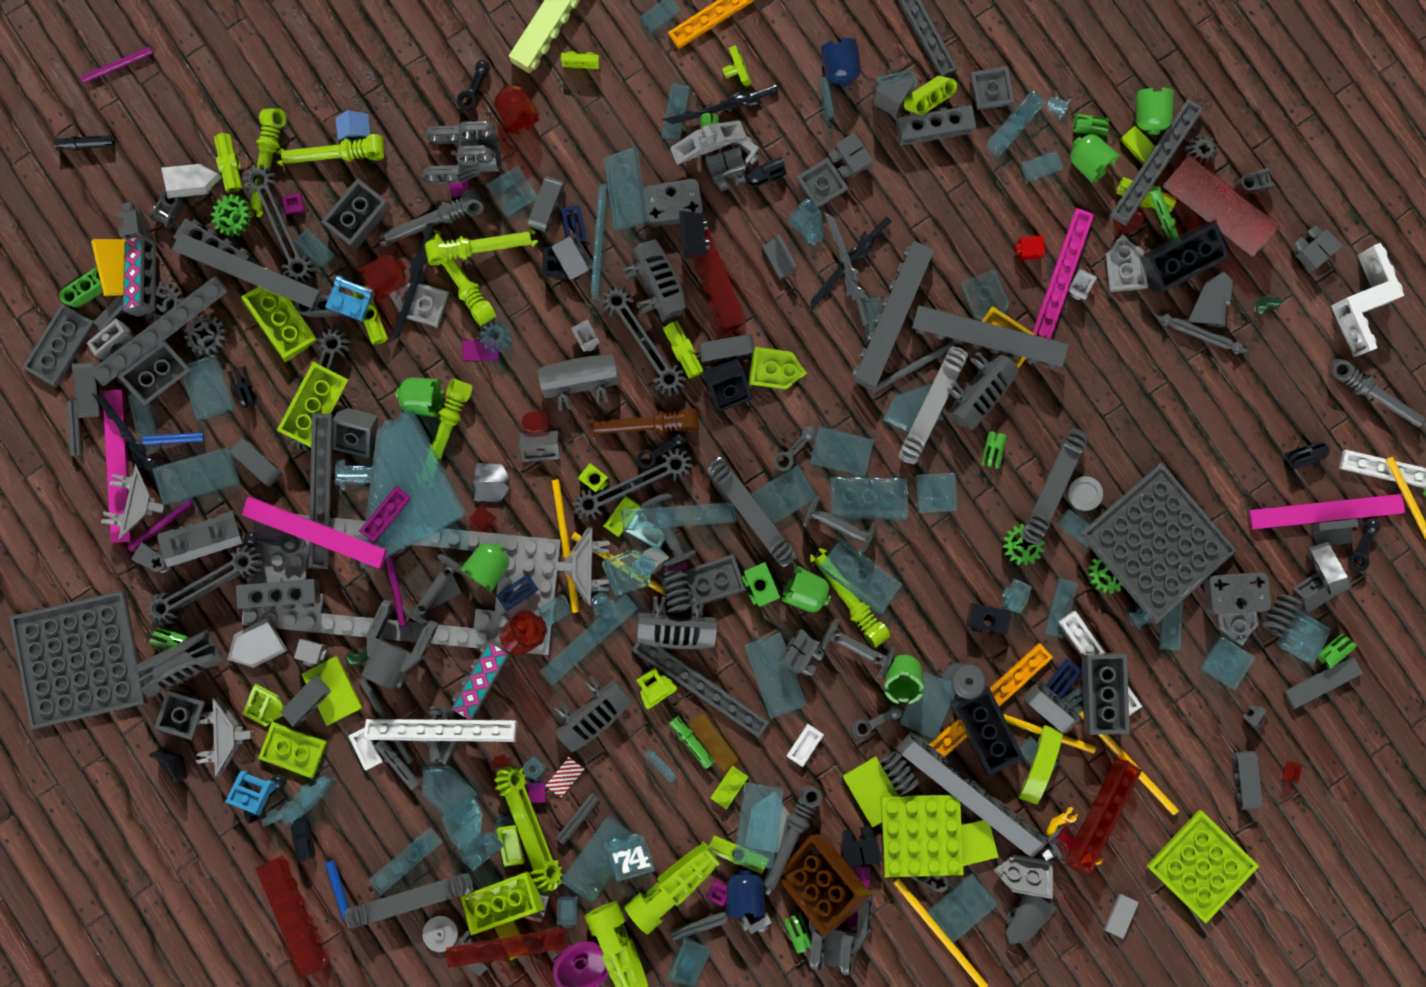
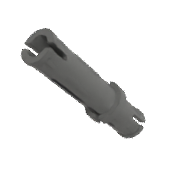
[374,740,421,791]

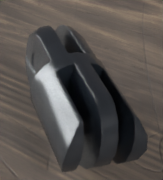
[747,157,787,187]
[227,366,254,408]
[1285,442,1330,470]
[291,818,315,862]

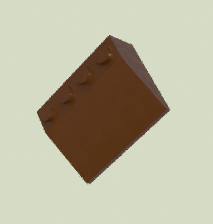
[779,834,872,938]

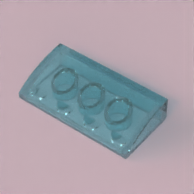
[830,477,908,520]
[561,815,639,903]

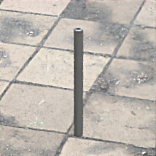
[870,341,955,394]
[359,678,414,765]

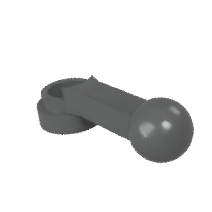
[774,426,817,471]
[851,704,903,739]

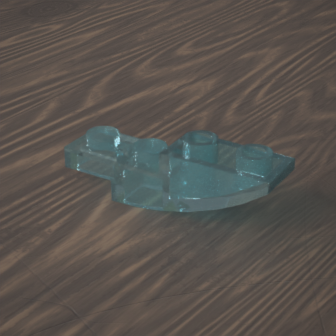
[985,90,1047,158]
[261,775,335,827]
[368,827,443,896]

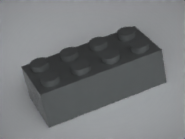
[1081,652,1130,735]

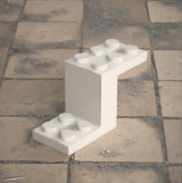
[1331,243,1404,357]

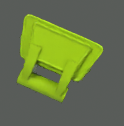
[636,667,678,709]

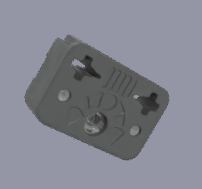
[642,179,703,227]
[1204,572,1271,615]

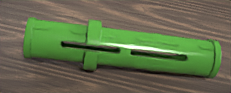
[1148,187,1179,241]
[669,716,715,769]

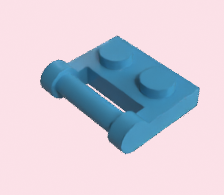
[325,276,375,322]
[225,770,276,816]

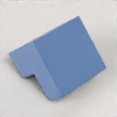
[335,110,370,141]

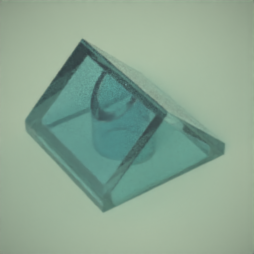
[667,937,712,986]

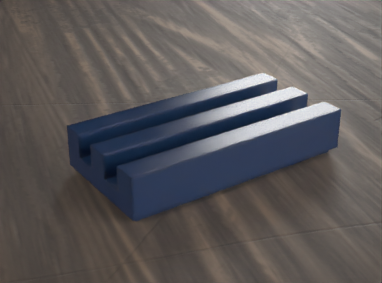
[561,205,587,243]
[496,574,539,612]
[1045,658,1082,698]

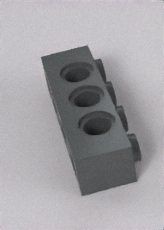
[896,105,976,146]
[173,219,255,263]
[236,579,320,612]

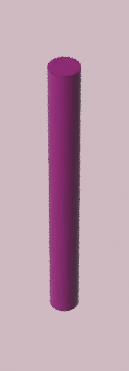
[81,47,154,83]
[127,499,194,552]
[385,551,407,627]

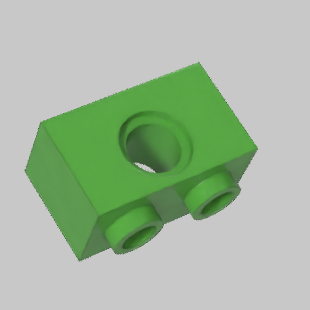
[742,562,780,607]

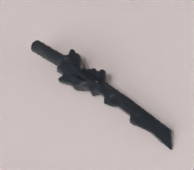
[662,84,779,125]
[811,216,892,312]
[389,226,434,342]
[92,393,169,496]

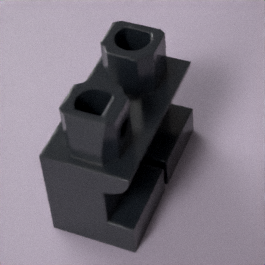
[840,825,882,868]

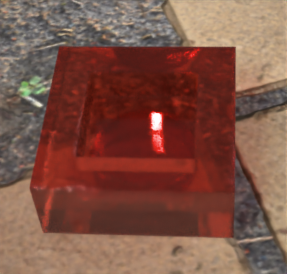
[469,505,497,532]
[489,754,513,770]
[1282,760,1303,784]

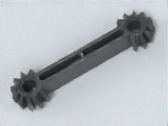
[243,164,316,284]
[601,286,686,397]
[287,329,350,451]
[1021,428,1088,544]
[573,449,692,522]
[707,457,797,567]
[146,546,264,625]
[344,873,474,929]

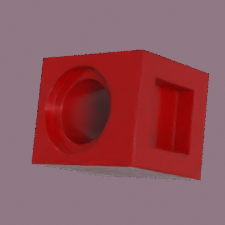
[1015,236,1045,260]

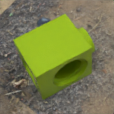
[578,463,609,494]

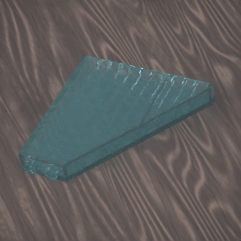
[360,411,469,569]

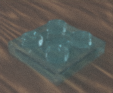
[916,473,958,514]
[1200,636,1255,690]

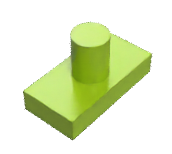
[722,45,752,87]

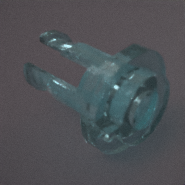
[335,460,375,491]

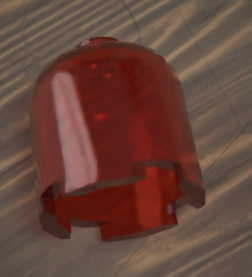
[494,85,539,135]
[357,254,407,302]
[499,610,547,656]

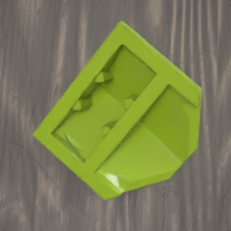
[243,684,285,726]

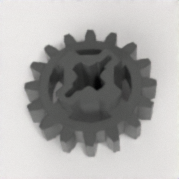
[147,282,183,322]
[184,314,228,356]

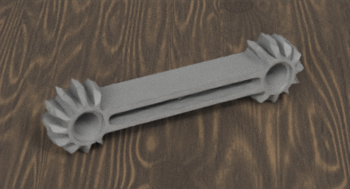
[899,346,968,464]

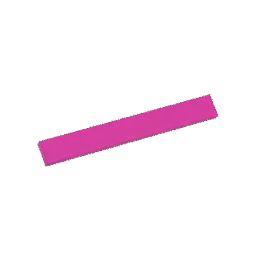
[1032,208,1094,339]
[103,389,133,543]
[1248,494,1405,530]
[242,497,388,568]

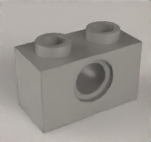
[87,319,135,360]

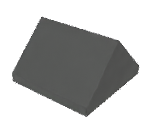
[872,78,914,117]

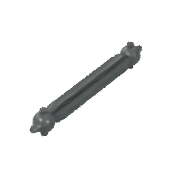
[1157,313,1247,354]

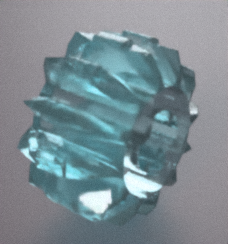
[479,320,512,353]

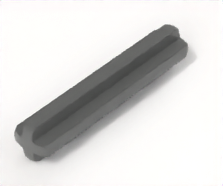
[67,400,82,457]
[556,794,599,844]
[671,912,728,940]

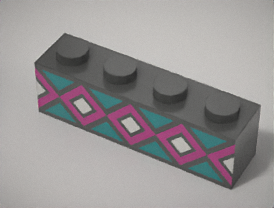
[123,235,156,317]
[451,639,513,720]

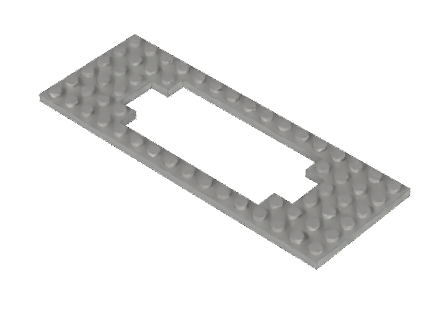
[242,514,561,655]

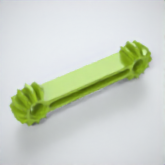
[494,765,564,892]

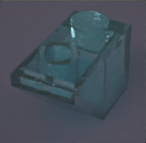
[787,199,824,246]
[457,832,504,871]

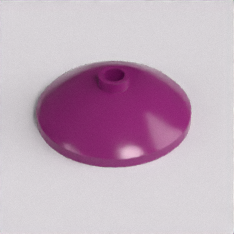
[553,942,609,987]

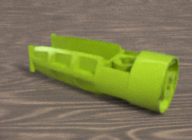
[625,841,720,934]
[584,901,648,987]

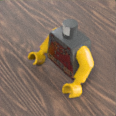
[1040,807,1104,865]

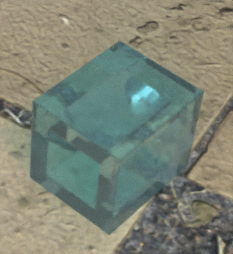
[557,897,579,928]

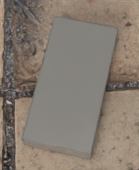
[1104,893,1139,939]

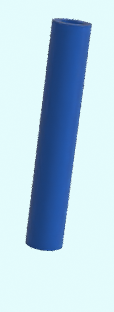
[142,432,204,445]
[325,860,349,920]

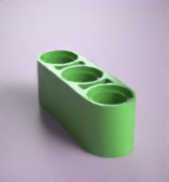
[60,267,103,308]

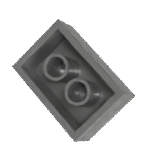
[321,178,392,251]

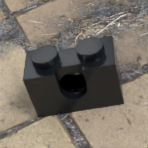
[966,603,1012,637]

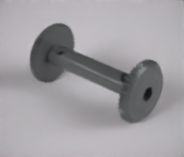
[640,493,696,567]
[803,496,876,554]
[402,554,467,626]
[821,618,895,678]
[941,662,986,699]

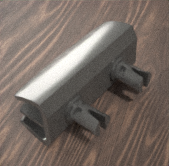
[621,240,688,323]
[946,352,1019,430]
[538,355,620,411]
[157,510,245,567]
[636,596,717,649]
[131,630,222,696]
[553,675,632,752]

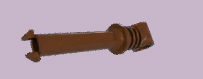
[587,409,699,437]

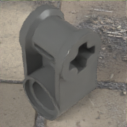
[1234,168,1275,196]
[150,190,185,229]
[131,542,172,573]

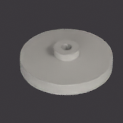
[1068,476,1103,511]
[422,915,459,952]

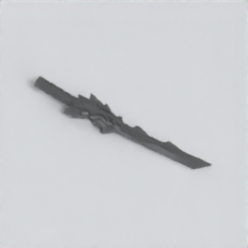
[824,212,870,327]

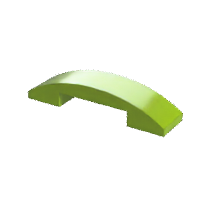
[1018,725,1063,805]

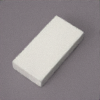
[786,723,824,767]
[349,728,384,771]

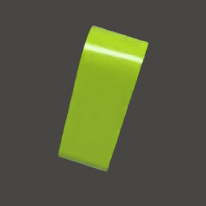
[904,76,957,115]

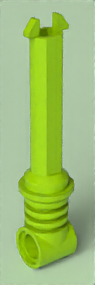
[249,108,286,217]
[276,134,384,167]
[425,229,538,265]
[431,230,497,327]
[417,378,472,489]
[810,548,891,648]

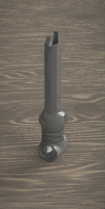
[378,189,484,247]
[1328,359,1426,428]
[763,785,822,895]

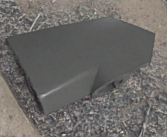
[1188,272,1233,327]
[1005,894,1057,944]

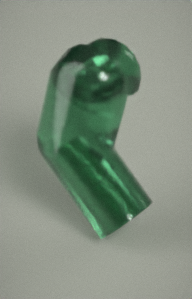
[1254,296,1282,314]
[344,645,369,666]

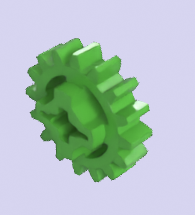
[211,194,253,237]
[1002,524,1045,566]
[1087,556,1123,594]

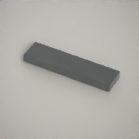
[1283,656,1363,709]

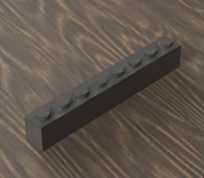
[852,241,934,390]
[90,275,228,386]
[912,305,1069,369]

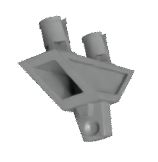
[670,120,747,165]
[101,464,164,540]
[554,527,610,606]
[196,697,254,777]

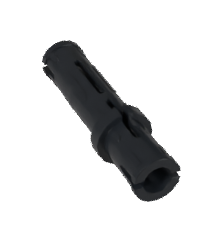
[54,135,115,151]

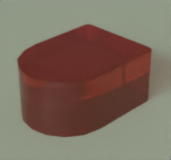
[1113,209,1144,235]
[522,410,550,433]

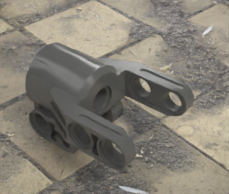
[422,121,501,184]
[361,599,438,690]
[809,895,873,975]

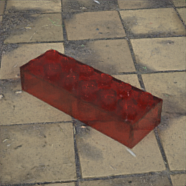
[1163,154,1280,257]

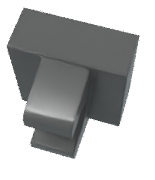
[1243,705,1269,731]

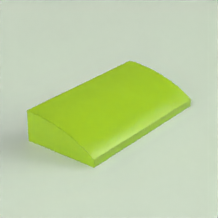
[241,287,317,362]
[277,362,348,447]
[461,872,545,935]

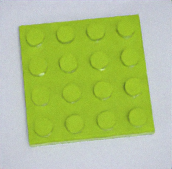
[881,794,964,877]
[1146,810,1259,923]

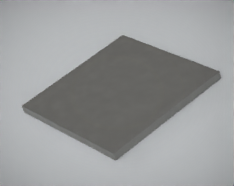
[1079,463,1237,624]
[9,590,147,730]

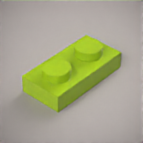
[561,51,600,69]
[710,765,748,809]

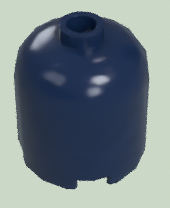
[821,38,861,87]
[726,870,765,917]

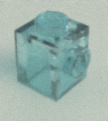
[1001,579,1032,614]

